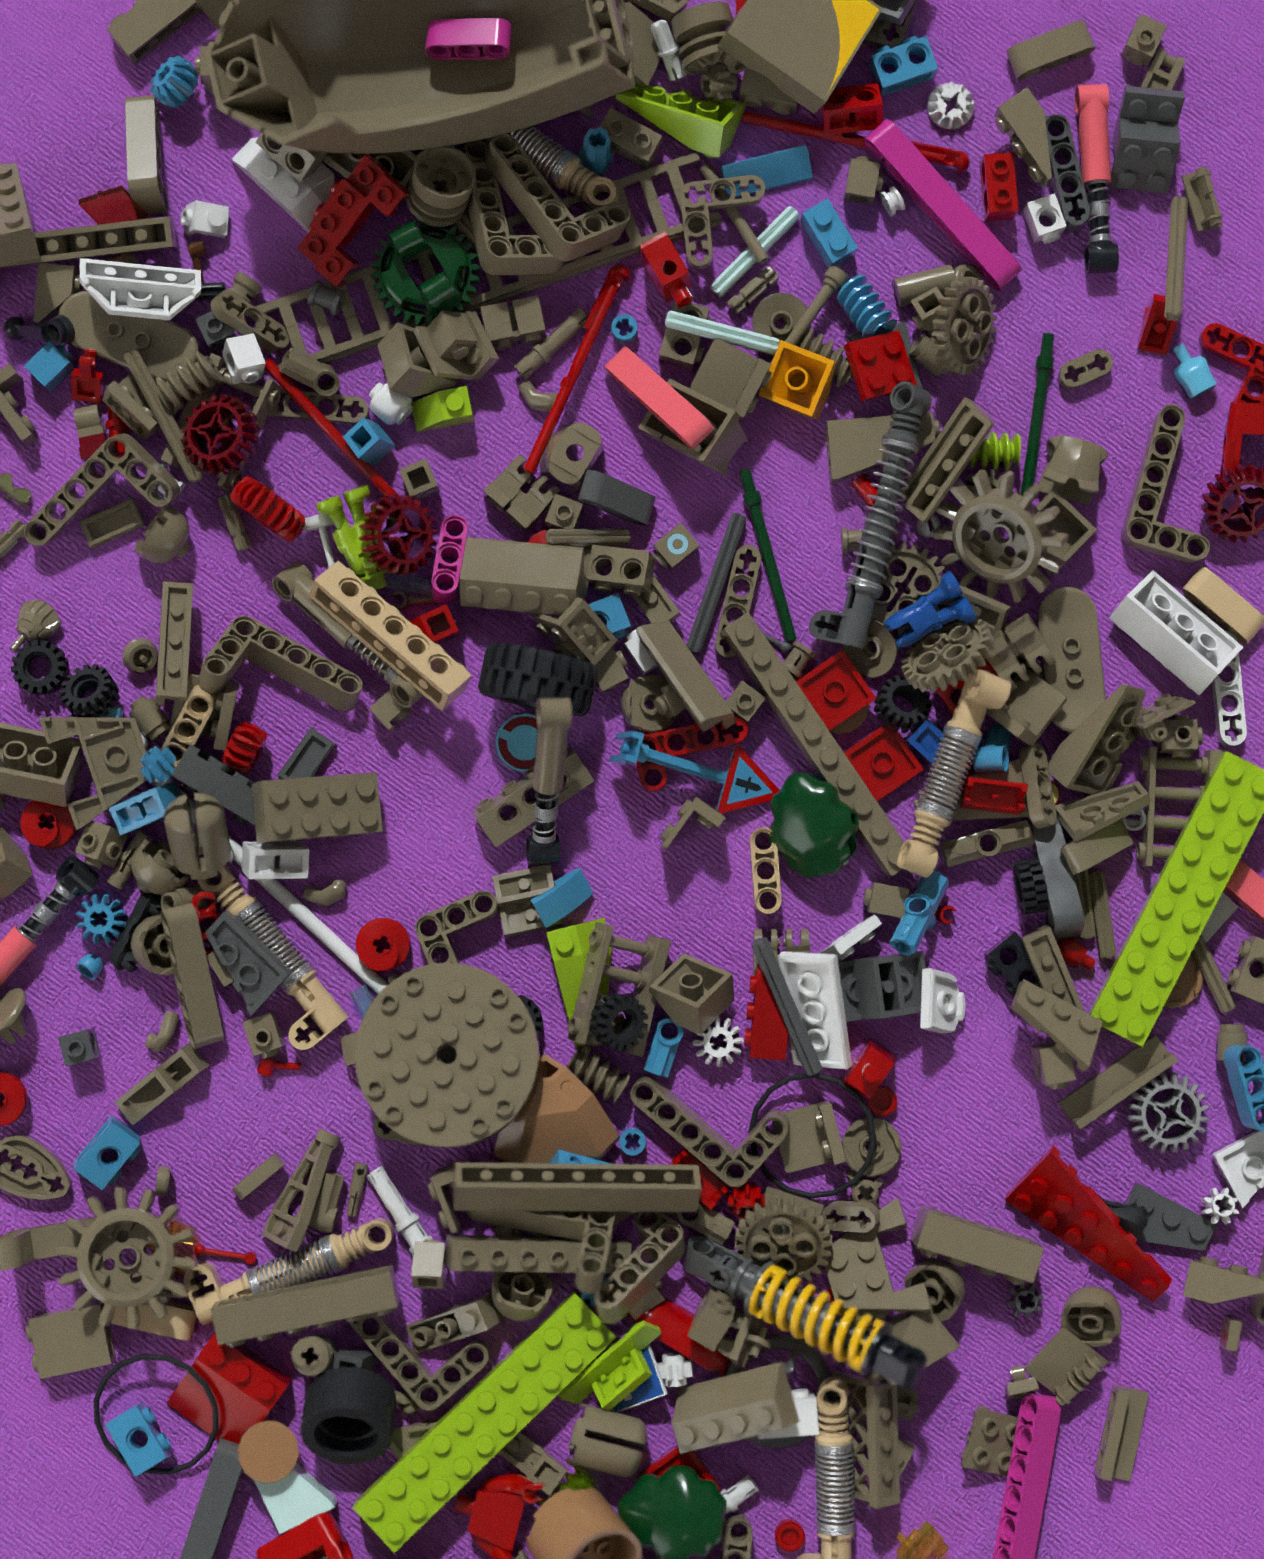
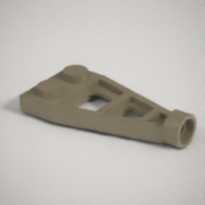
[261,1128,341,1252]

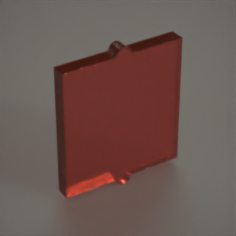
[78,185,148,225]

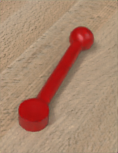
[194,1244,257,1264]

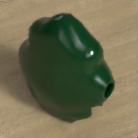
[768,772,859,879]
[617,1465,727,1559]

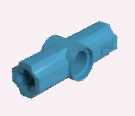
[890,871,949,956]

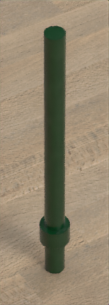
[1020,333,1054,496]
[739,469,797,642]

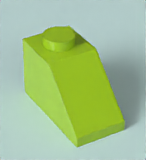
[411,386,474,433]

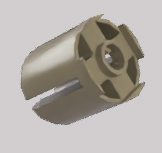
[164,792,233,880]
[566,1403,647,1478]

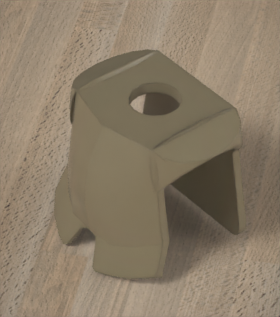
[540,422,604,492]
[1038,435,1108,505]

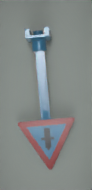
[609,731,780,814]

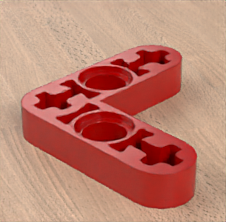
[1199,323,1264,403]

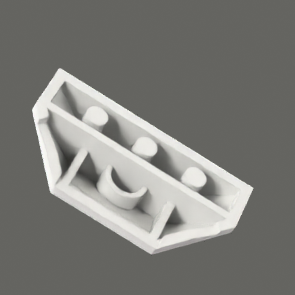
[231,138,335,232]
[79,258,201,320]

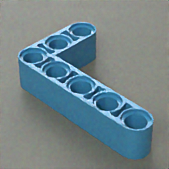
[1224,1044,1264,1131]

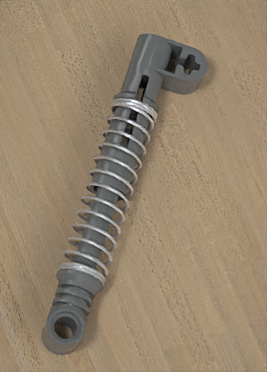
[810,381,932,650]

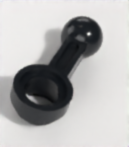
[4,315,75,346]

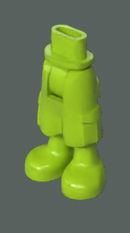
[315,485,388,590]

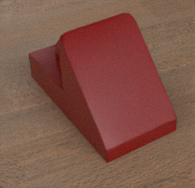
[1137,294,1178,355]

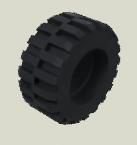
[478,642,598,717]

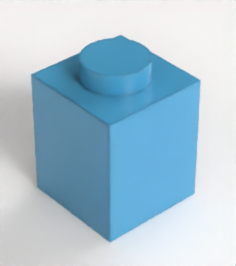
[24,341,76,392]
[343,417,395,466]

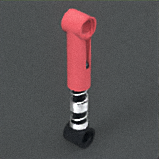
[1074,84,1119,274]
[0,856,99,987]

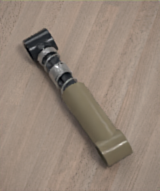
[526,698,572,865]

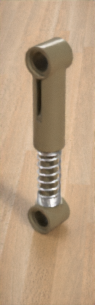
[271,562,424,708]

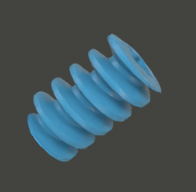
[837,274,897,339]

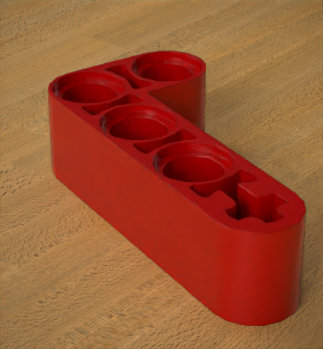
[636,717,748,792]

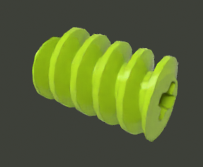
[969,432,1021,471]

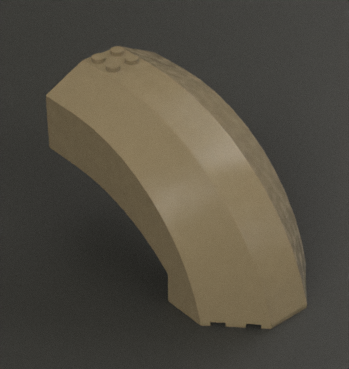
[205,0,635,153]

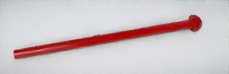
[742,111,970,174]
[523,264,630,475]
[264,358,431,528]

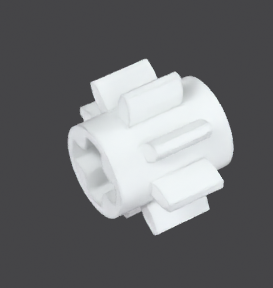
[1200,1188,1239,1224]
[657,1352,693,1387]

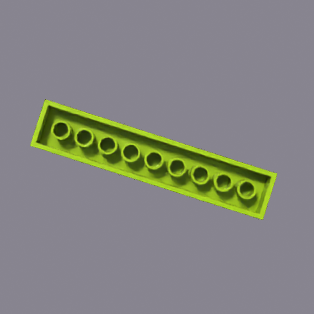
[1088,751,1264,1047]
[353,1290,617,1553]

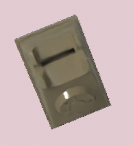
[638,379,749,476]

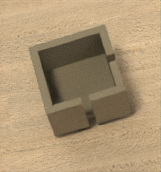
[1008,489,1097,577]

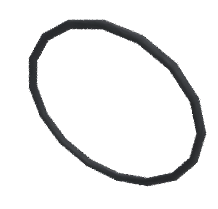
[748,1073,877,1199]
[93,1354,219,1475]

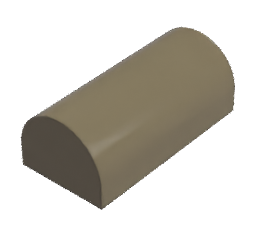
[892,264,956,309]

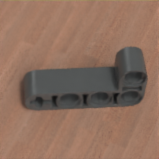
[1011,114,1090,233]
[1029,818,1085,940]

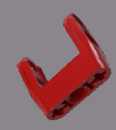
[1220,402,1264,477]
[256,1512,354,1559]

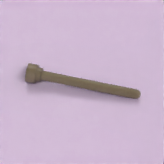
[759,265,850,388]

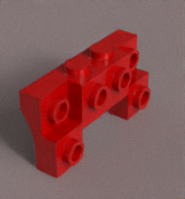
[297,154,411,287]

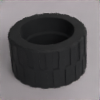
[300,1367,396,1464]

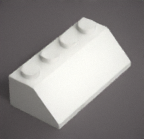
[1109,570,1243,696]

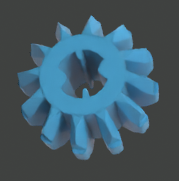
[150,55,199,108]
[76,894,127,944]

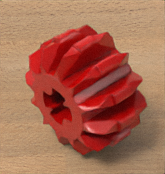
[223,721,267,774]

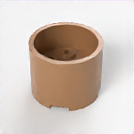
[527,1487,642,1559]

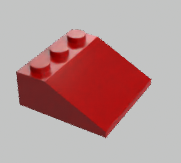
[166,1332,292,1444]

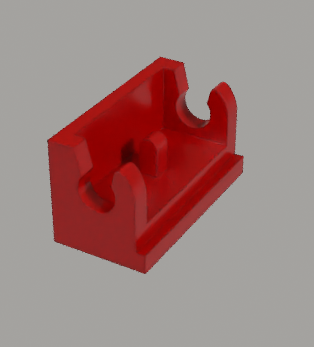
[961,777,1028,815]
[668,1147,729,1210]

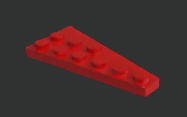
[1005,1145,1172,1302]

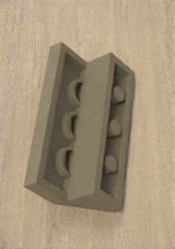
[898,397,995,523]
[636,620,736,732]

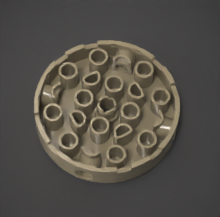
[355,963,540,1148]

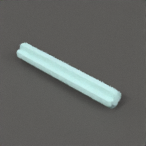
[710,206,800,297]
[665,310,780,355]

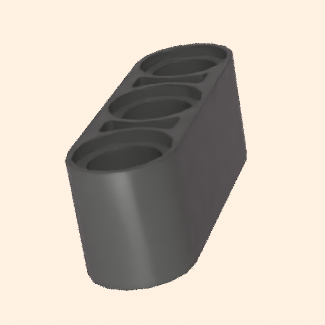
[578,470,656,526]

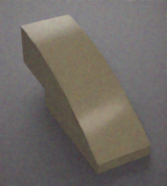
[114,1043,209,1126]

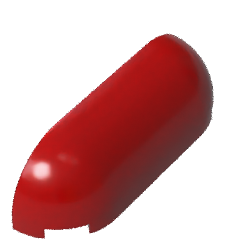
[625,1296,730,1376]

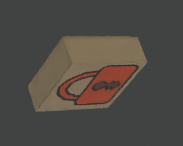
[1219,1315,1242,1352]

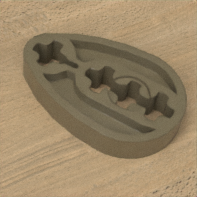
[0,1135,72,1200]

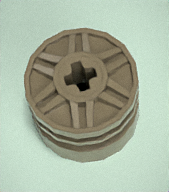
[670,1,733,75]
[406,146,476,227]

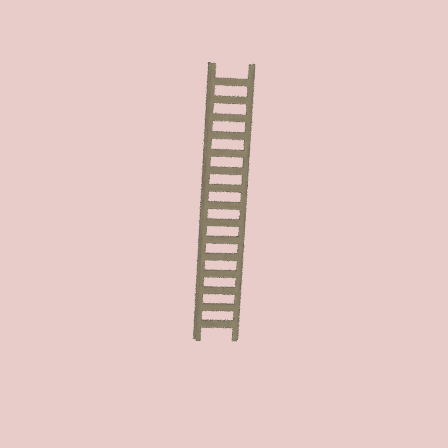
[255,152,722,378]

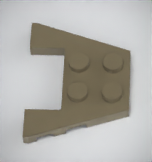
[39,717,147,830]
[825,1199,933,1313]

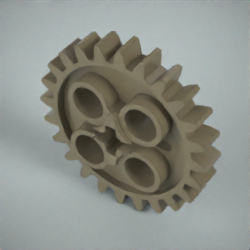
[932,277,997,375]
[872,541,948,637]
[901,619,995,693]
[735,1197,833,1282]

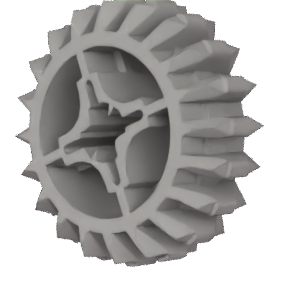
[1127,1072,1209,1153]

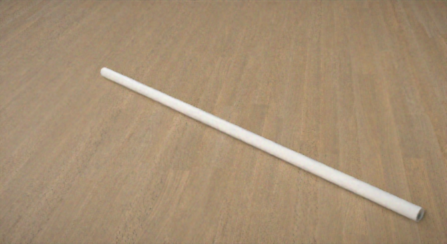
[151,779,388,994]

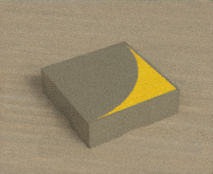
[717,0,883,114]

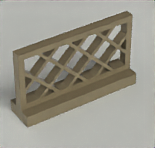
[832,1372,900,1509]

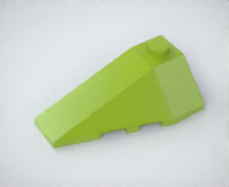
[615,83,745,158]
[546,918,612,1047]

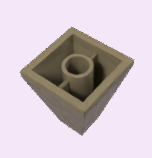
[884,1311,960,1386]

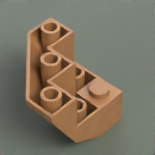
[494,1054,620,1163]

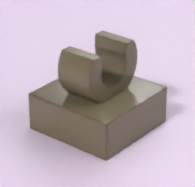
[1005,1365,1039,1400]

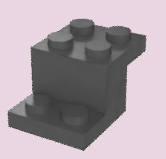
[1109,86,1185,193]
[838,951,926,1022]

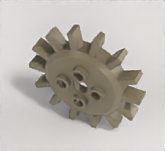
[933,469,1068,602]
[56,1187,198,1329]

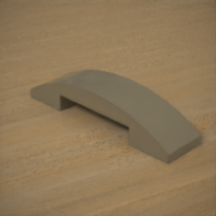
[498,1431,568,1496]

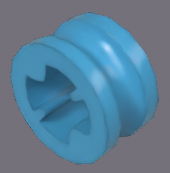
[611,314,638,343]
[619,1127,646,1156]

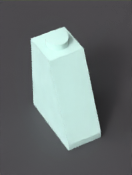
[254,1463,337,1534]

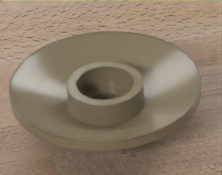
[752,293,811,347]
[842,619,898,677]

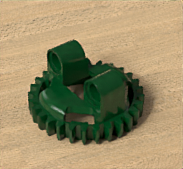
[371,219,480,326]

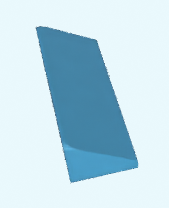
[721,145,813,198]

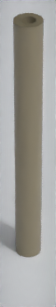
[700,163,769,264]

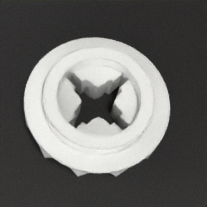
[927,81,975,129]

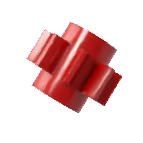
[727,1182,765,1219]

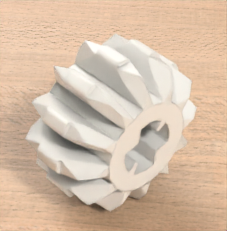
[692,1017,743,1067]

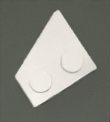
[817,914,882,961]

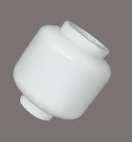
[369,382,413,425]

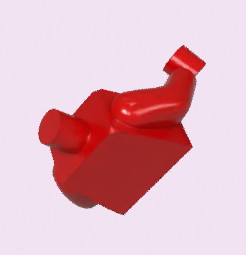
[454,1474,543,1559]

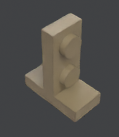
[0,363,38,446]

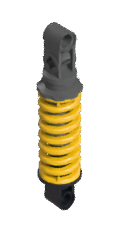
[684,1235,927,1389]

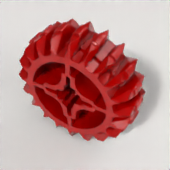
[230,476,306,542]

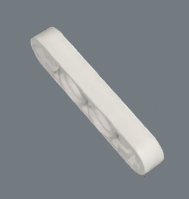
[1212,631,1247,747]

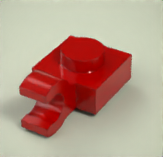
[71,348,104,404]

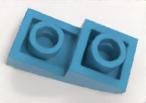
[531,867,593,928]

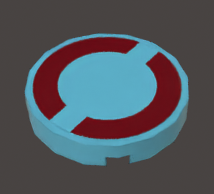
[495,713,538,773]

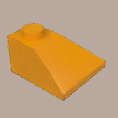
[758,340,836,421]

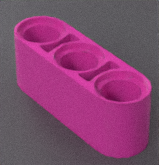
[425,18,512,60]
[431,515,468,605]

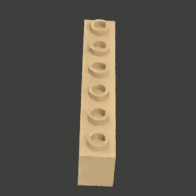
[309,561,472,711]

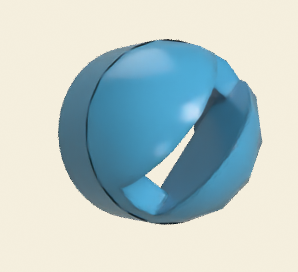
[76,953,103,980]

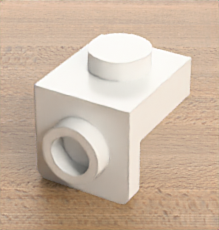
[181,200,229,238]

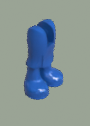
[884,571,978,649]

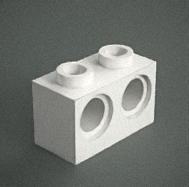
[242,841,309,879]

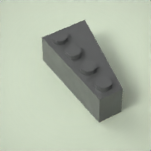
[172,744,256,826]

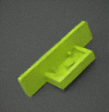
[558,1321,661,1411]

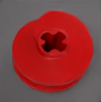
[20,800,77,849]
[356,918,411,971]
[0,1072,28,1126]

